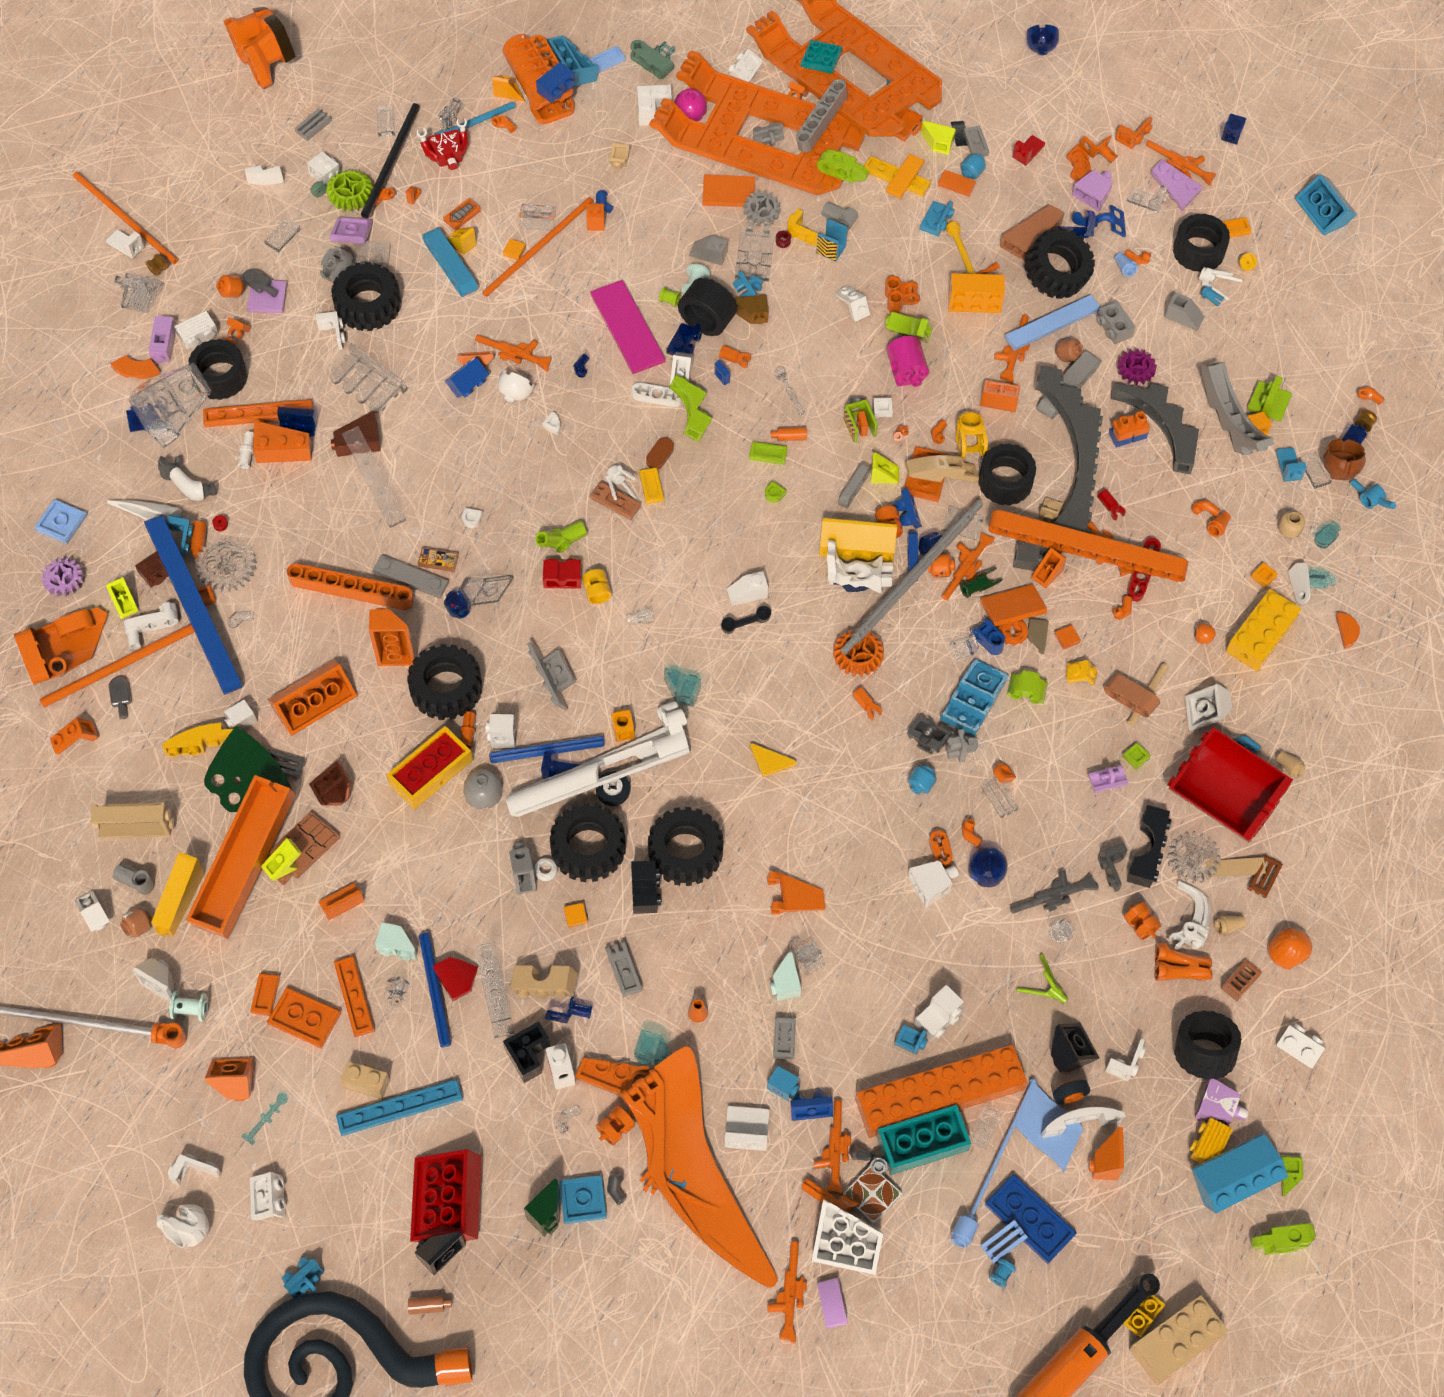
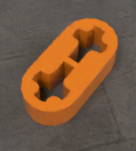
[929,830,953,868]

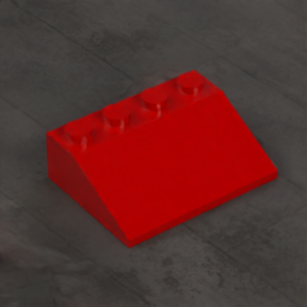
[410,1149,482,1242]

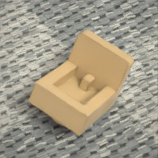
[608,143,630,168]

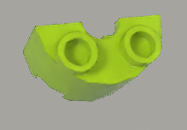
[1006,670,1048,704]

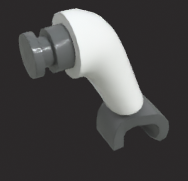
[158,456,215,501]

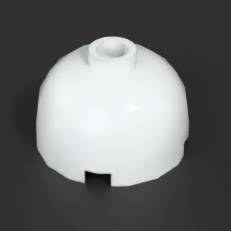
[498,370,535,403]

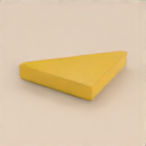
[749,743,796,777]

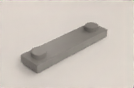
[373,555,448,599]

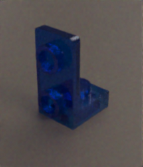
[1221,114,1246,145]
[541,752,580,779]

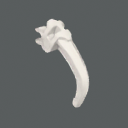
[1168,881,1211,950]

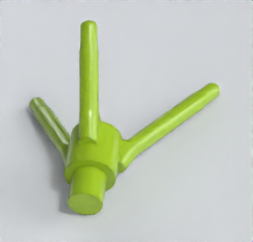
[1016,954,1068,1004]

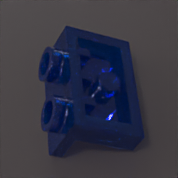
[666,323,702,356]
[277,407,317,437]

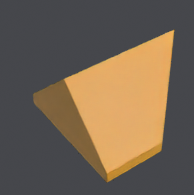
[492,75,526,102]

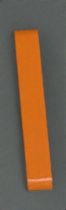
[287,563,414,610]

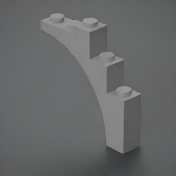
[1201,361,1274,455]

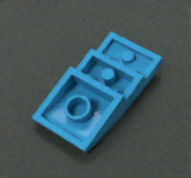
[940,659,1009,737]

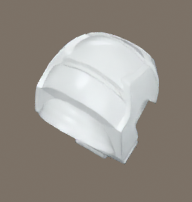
[156,1204,209,1249]

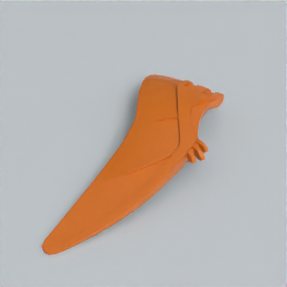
[619,1046,778,1288]

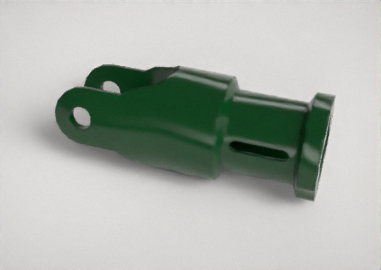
[960,568,1003,598]

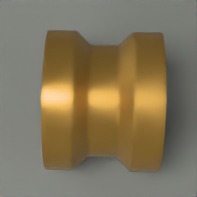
[145,254,168,276]
[1354,410,1377,433]

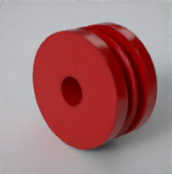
[212,515,228,532]

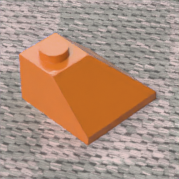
[205,1057,254,1101]
[1088,1127,1124,1180]

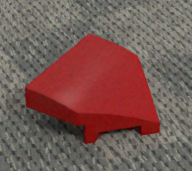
[432,957,478,1001]

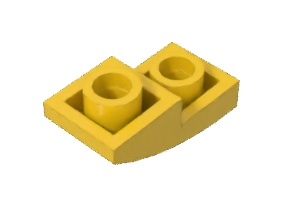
[1123,1295,1165,1338]

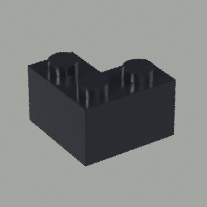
[631,860,661,914]
[503,1021,550,1083]

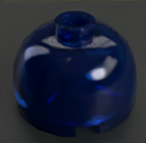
[1026,24,1059,55]
[968,846,1008,888]

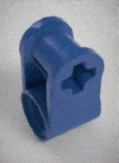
[970,619,1005,655]

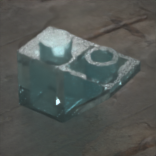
[664,668,701,707]
[634,1029,672,1065]

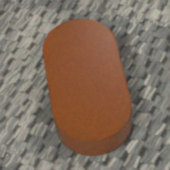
[646,438,674,470]

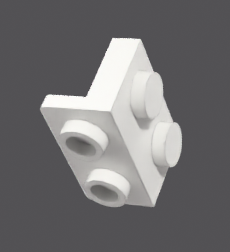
[1276,1023,1326,1069]

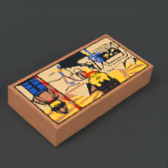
[418,547,459,572]

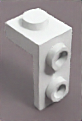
[835,286,870,322]
[168,1154,221,1186]

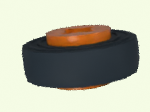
[1052,1080,1091,1104]

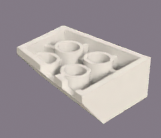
[812,1199,883,1275]

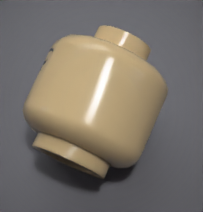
[1279,511,1305,538]

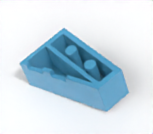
[546,35,599,87]

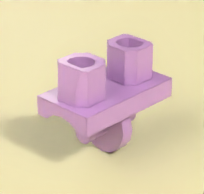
[1088,766,1129,793]

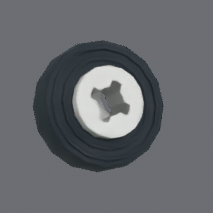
[596,771,631,806]

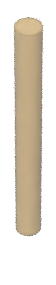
[1127,663,1168,726]

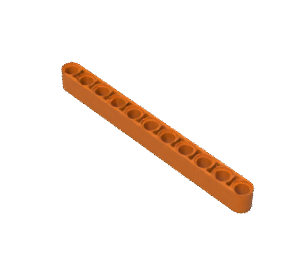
[988,510,1189,582]

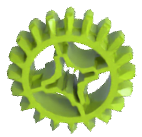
[326,169,373,212]

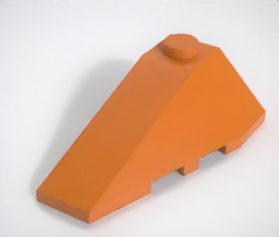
[0,1023,62,1068]

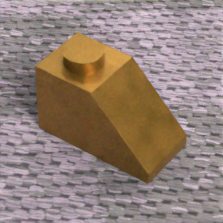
[733,295,769,324]

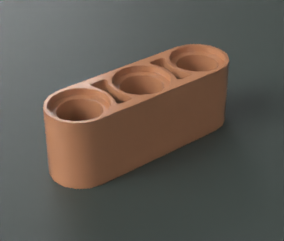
[1104,674,1160,717]

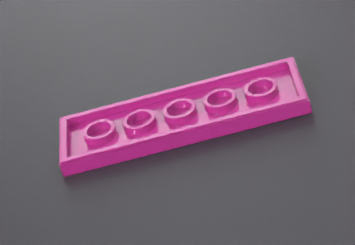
[590,280,665,374]

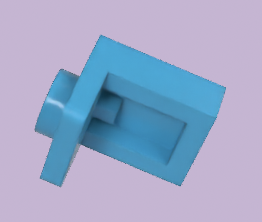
[894,1025,928,1055]

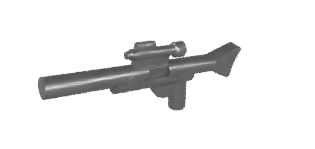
[1010,871,1099,914]

